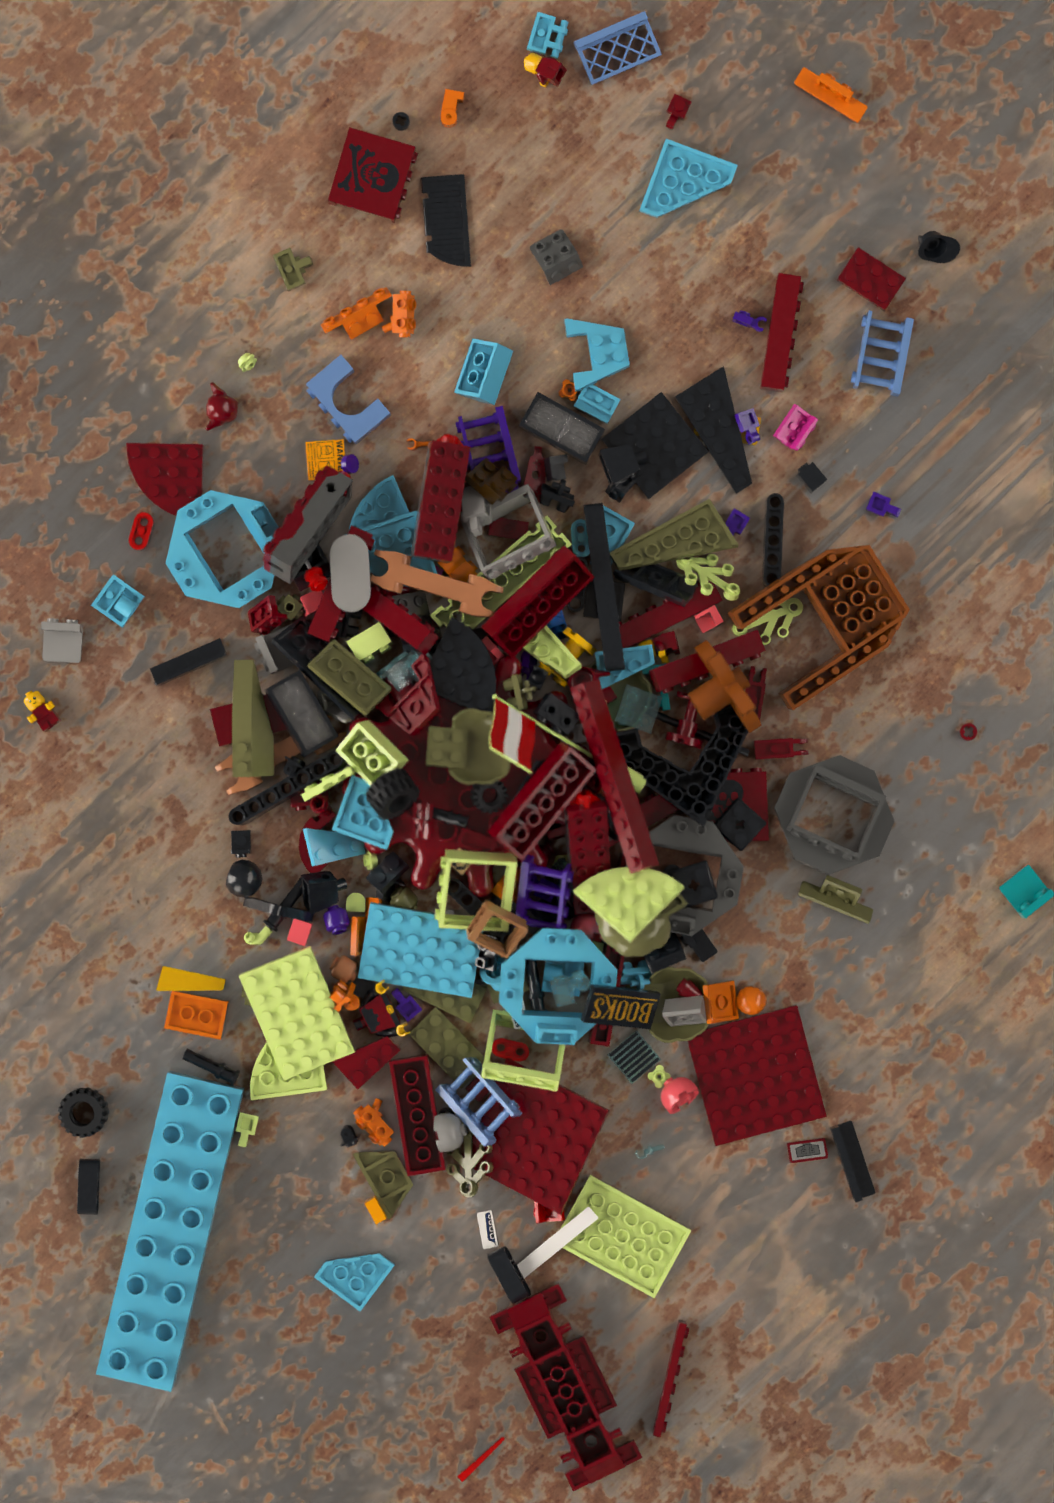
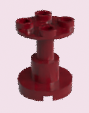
[665,691,703,749]

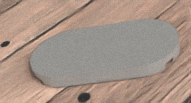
[330,534,371,612]

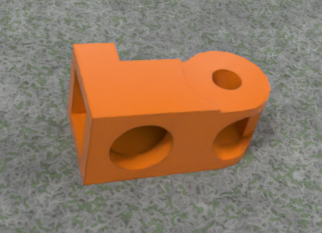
[441,89,465,128]

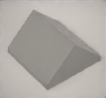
[662,996,707,1027]

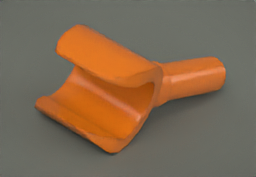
[407,438,430,451]

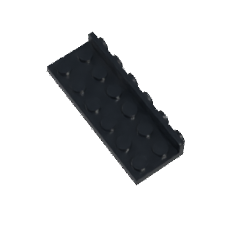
[271,616,362,721]

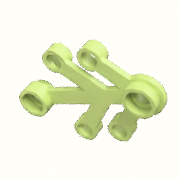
[676,554,740,601]
[732,598,803,645]

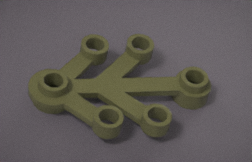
[447,1122,493,1197]

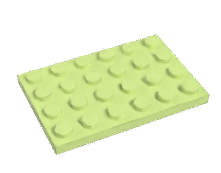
[239,946,355,1081]
[560,1175,691,1298]

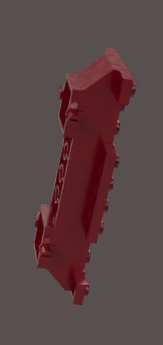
[489,1283,642,1491]

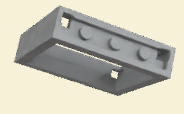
[460,484,557,580]

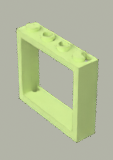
[435,850,517,932]
[481,1009,565,1091]

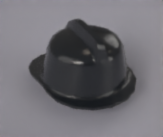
[918,231,960,263]

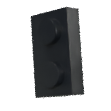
[366,851,410,895]

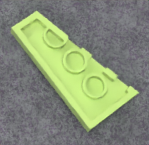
[522,625,582,679]

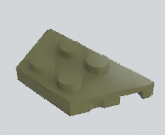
[353,1151,414,1219]

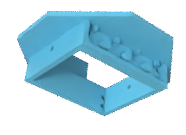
[165,490,279,608]
[499,928,617,1045]

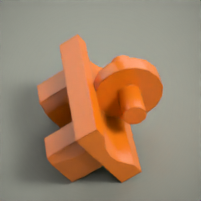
[330,980,360,1012]

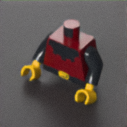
[353,980,410,1037]

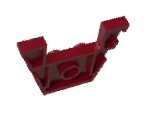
[375,654,440,736]

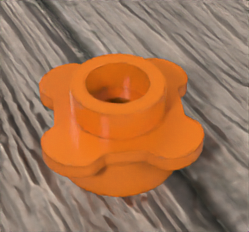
[559,379,577,401]

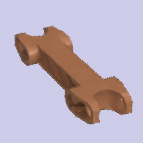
[370,549,504,618]
[215,714,348,795]

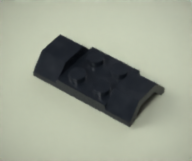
[613,564,699,607]

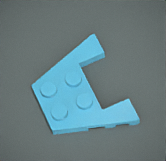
[564,319,630,392]

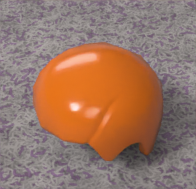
[736,986,767,1015]

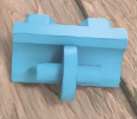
[620,960,654,990]

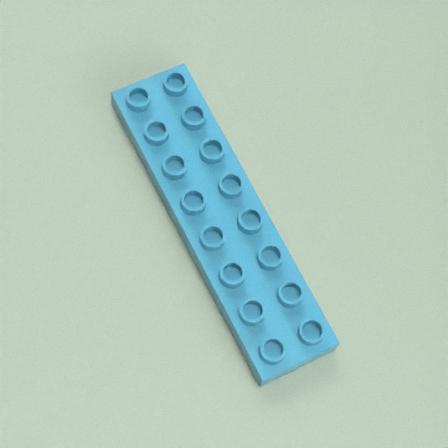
[96,1071,244,1392]

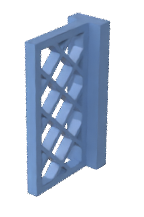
[573,11,662,85]

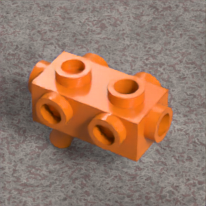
[382,291,416,338]
[353,1098,394,1147]

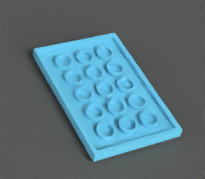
[358,902,483,998]

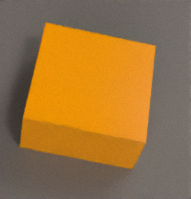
[364,1196,387,1224]

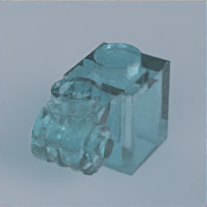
[549,970,591,1007]

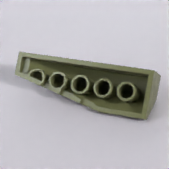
[232,660,274,777]

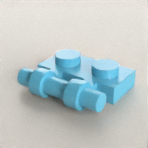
[527,12,569,59]

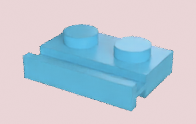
[574,385,621,424]

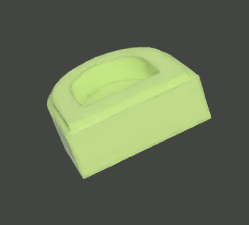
[346,892,366,912]

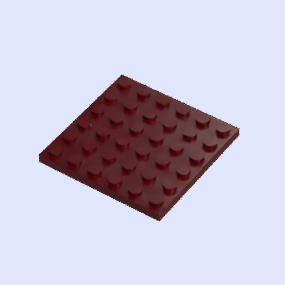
[687,1005,827,1146]
[462,1058,610,1214]

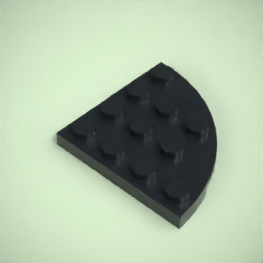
[430,618,496,717]

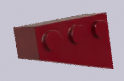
[332,1036,401,1090]

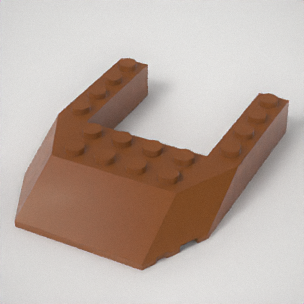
[728,545,910,710]

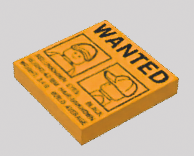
[306,439,345,481]

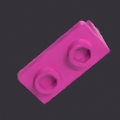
[773,404,818,451]

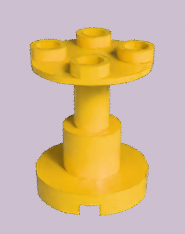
[538,626,597,687]

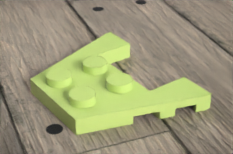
[301,766,357,801]

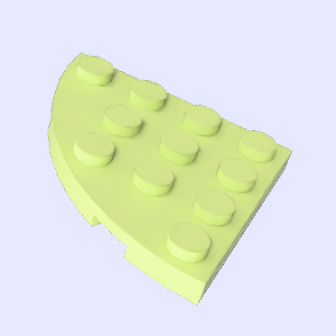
[573,867,684,943]
[250,1042,327,1100]

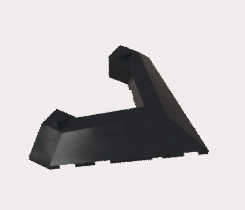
[617,704,748,827]

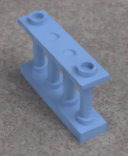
[851,310,914,397]
[435,1057,522,1146]

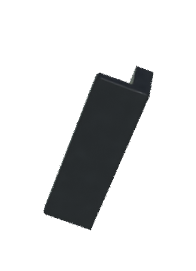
[150,638,228,686]
[830,1121,875,1202]

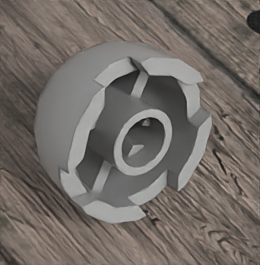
[434,1113,467,1152]

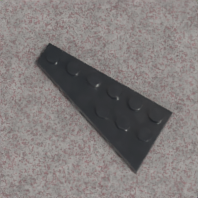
[675,366,752,494]

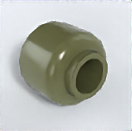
[390,887,418,910]

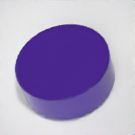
[341,454,359,474]

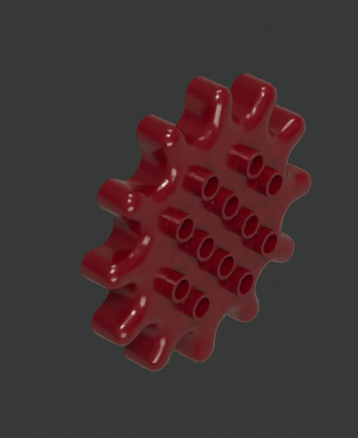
[342,655,591,897]

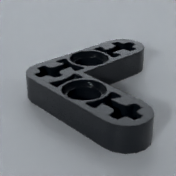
[243,897,314,922]

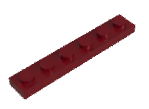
[652,1320,689,1438]

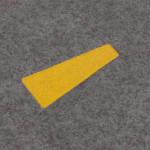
[156,966,226,991]

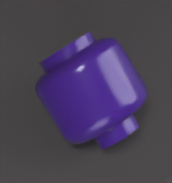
[323,905,350,935]

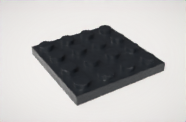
[601,392,709,500]

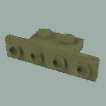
[798,875,873,924]

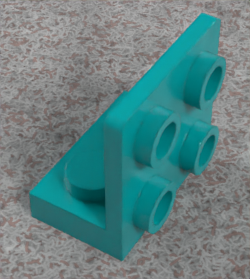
[999,865,1054,919]

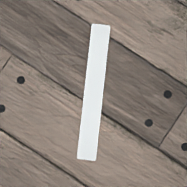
[517,1207,598,1278]

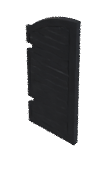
[421,174,471,267]

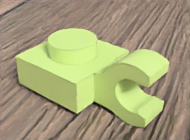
[236,1112,259,1148]

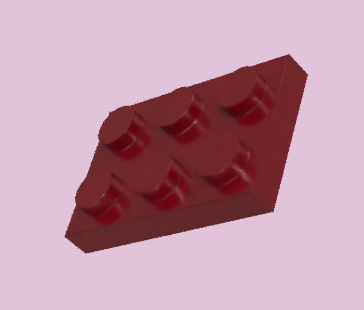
[837,247,906,311]

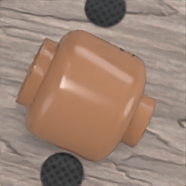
[329,955,359,983]

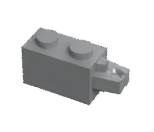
[461,486,492,537]

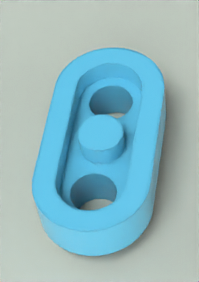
[571,519,590,558]

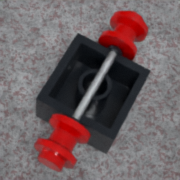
[293,544,331,592]

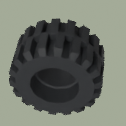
[366,768,420,820]
[58,1088,109,1138]

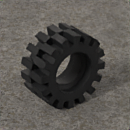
[470,780,508,814]

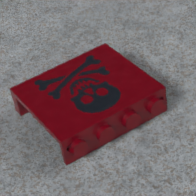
[328,127,418,223]
[707,768,769,842]

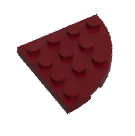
[126,443,203,516]

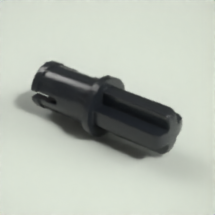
[433,807,469,828]

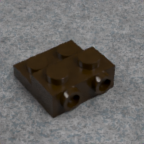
[465,458,518,505]

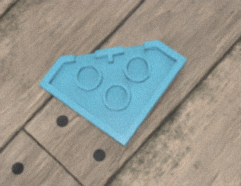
[332,775,394,850]
[314,1253,395,1311]

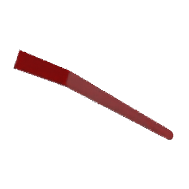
[457,1437,505,1482]

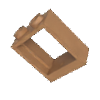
[466,900,528,959]

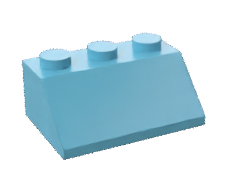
[454,338,513,405]

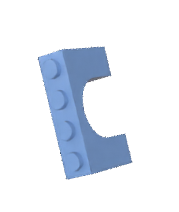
[306,355,391,444]

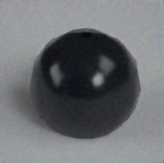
[226,859,263,898]

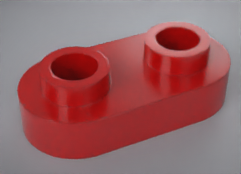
[129,512,154,550]
[492,1038,529,1062]

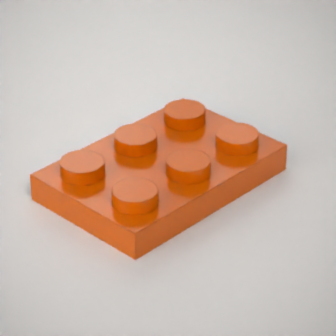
[164,991,229,1040]

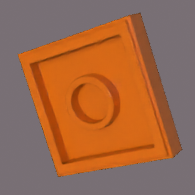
[703,981,739,1024]

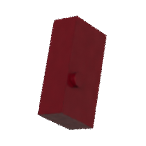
[210,695,287,747]

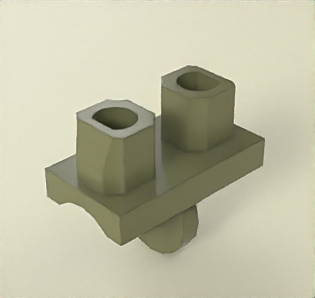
[503,674,537,710]

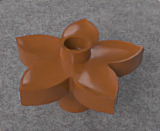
[687,640,762,733]

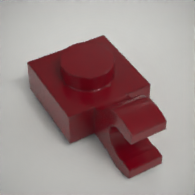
[666,94,692,130]

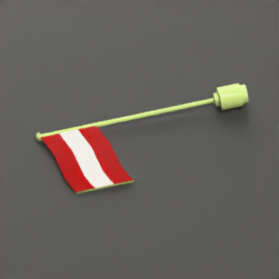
[489,694,647,793]

